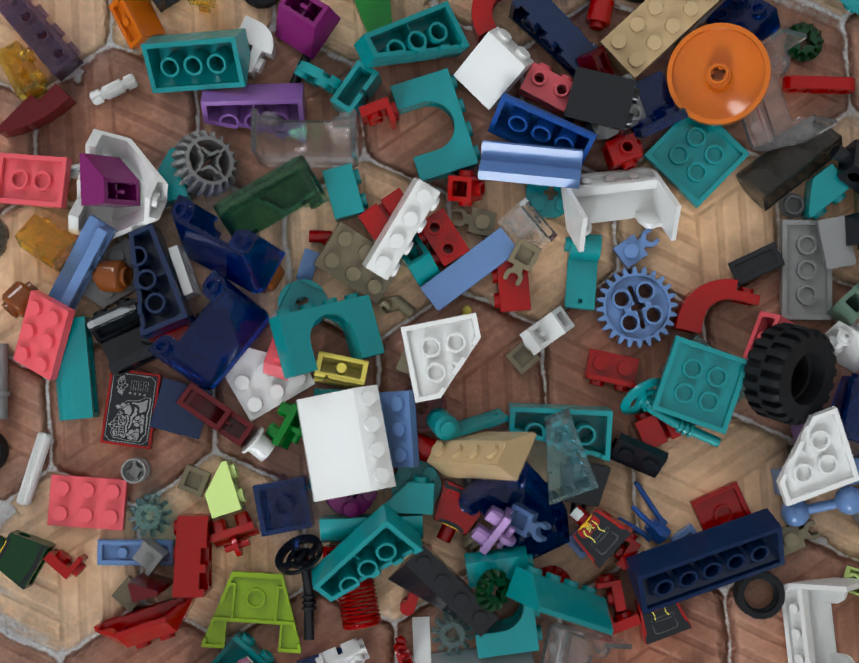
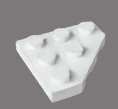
[401,313,481,403]
[213,344,317,422]
[776,406,859,507]

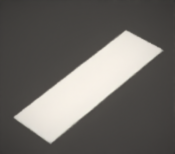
[412,616,431,663]

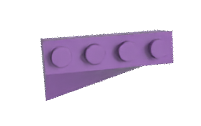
[200,83,307,142]

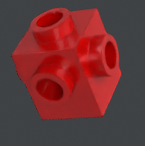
[601,133,643,171]
[447,169,485,206]

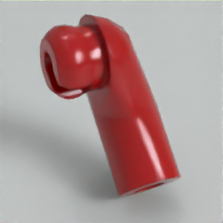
[309,230,332,245]

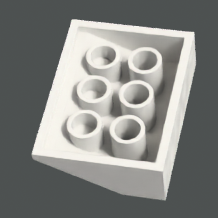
[296,384,396,502]

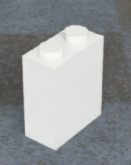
[453,27,534,110]

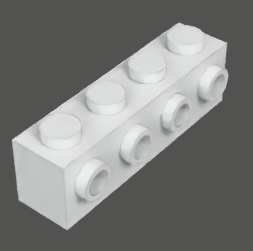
[362,177,440,280]

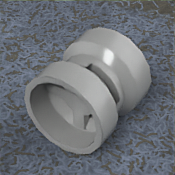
[121,457,151,484]

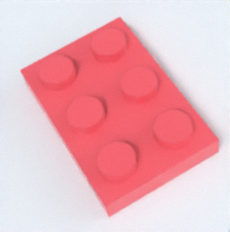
[0,153,72,209]
[13,290,76,380]
[47,474,129,531]

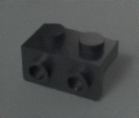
[610,433,669,478]

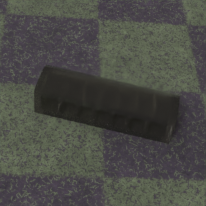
[736,114,843,211]

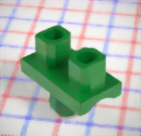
[265,402,302,450]

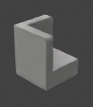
[132,537,170,576]

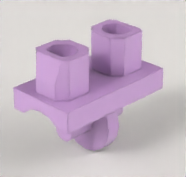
[471,505,517,555]

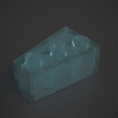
[544,408,598,505]

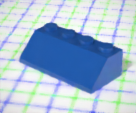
[487,92,597,165]

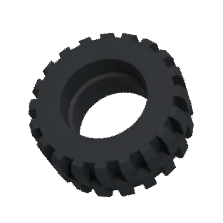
[743,323,837,425]

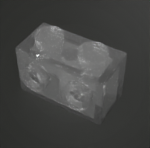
[497,197,558,249]

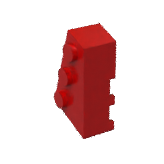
[172,513,212,598]

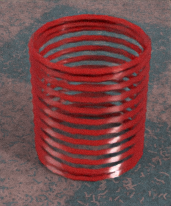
[337,577,382,630]

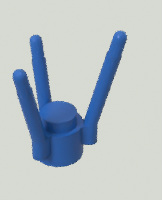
[618,481,671,545]

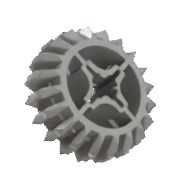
[171,130,239,198]

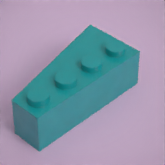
[354,1,470,68]
[507,402,613,462]
[311,504,423,602]

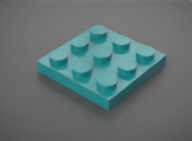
[643,114,750,208]
[650,336,748,434]

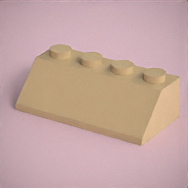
[427,431,537,481]

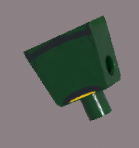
[0,530,56,590]

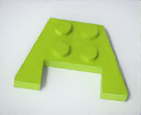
[201,570,302,653]

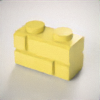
[314,351,369,388]

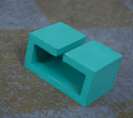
[330,59,382,122]
[322,163,368,222]

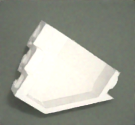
[68,129,168,239]

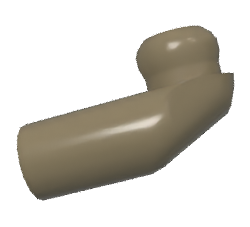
[378,295,416,319]

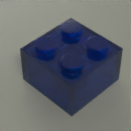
[252,474,315,537]

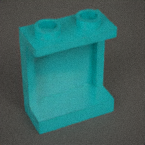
[211,630,276,663]

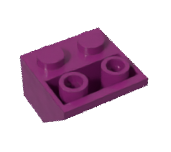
[275,0,341,60]
[79,153,140,208]

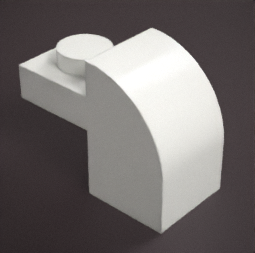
[239,15,276,79]
[519,305,575,355]

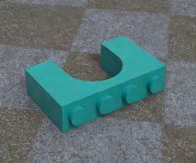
[390,68,481,183]
[269,292,385,379]
[464,545,543,659]

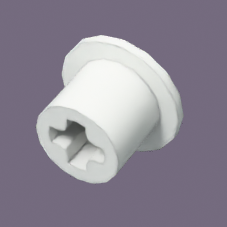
[241,427,275,462]

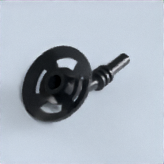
[275,534,323,640]

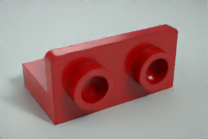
[358,97,399,130]
[583,349,639,392]

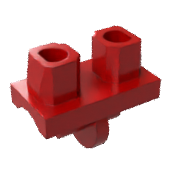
[209,511,260,557]

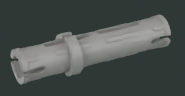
[0,343,11,419]

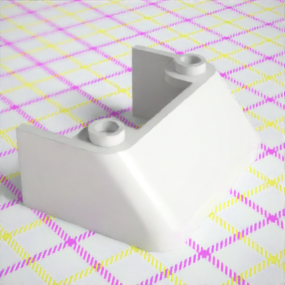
[561,167,681,252]
[782,577,859,663]

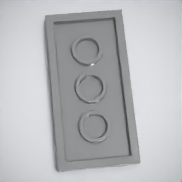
[779,220,832,321]

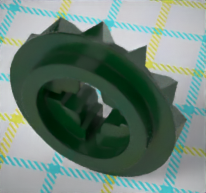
[783,21,824,62]
[475,569,511,612]

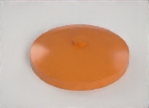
[667,23,771,126]

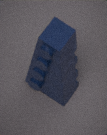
[509,0,598,78]
[128,223,196,340]

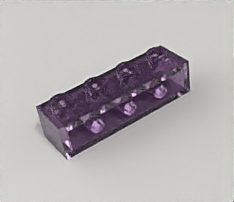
[0,0,84,82]

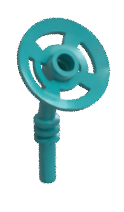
[620,378,721,447]

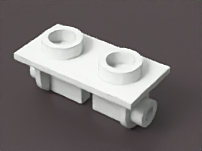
[315,637,370,663]

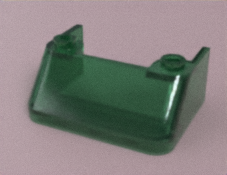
[213,155,329,250]

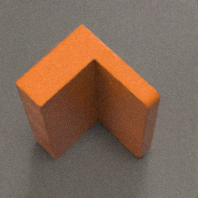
[108,0,165,50]

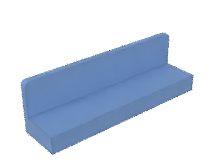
[478,140,583,189]
[48,215,117,310]
[420,227,515,311]

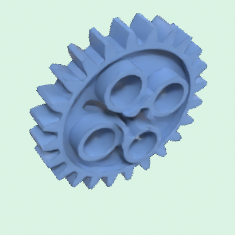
[595,266,678,348]

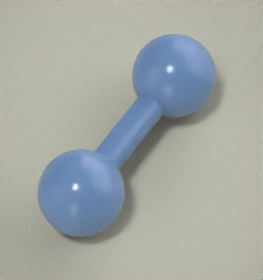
[781,486,859,527]

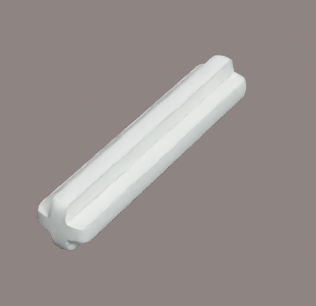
[16,432,52,506]

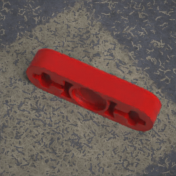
[782,75,855,95]

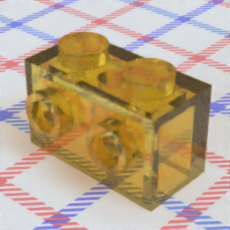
[0,41,48,101]
[15,214,76,273]

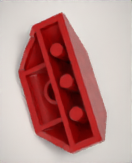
[94,597,196,649]

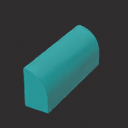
[56,316,100,421]
[319,513,423,542]

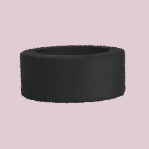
[733,571,785,619]

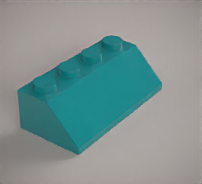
[141,28,250,93]
[506,565,614,635]

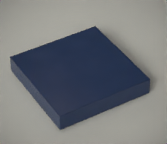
[149,377,213,439]

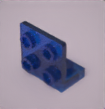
[706,0,781,44]
[631,71,688,138]

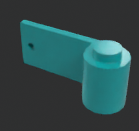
[564,234,602,311]
[426,408,509,441]

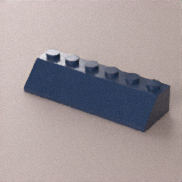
[625,508,785,615]

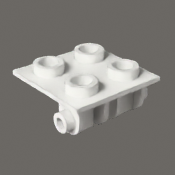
[825,321,859,373]

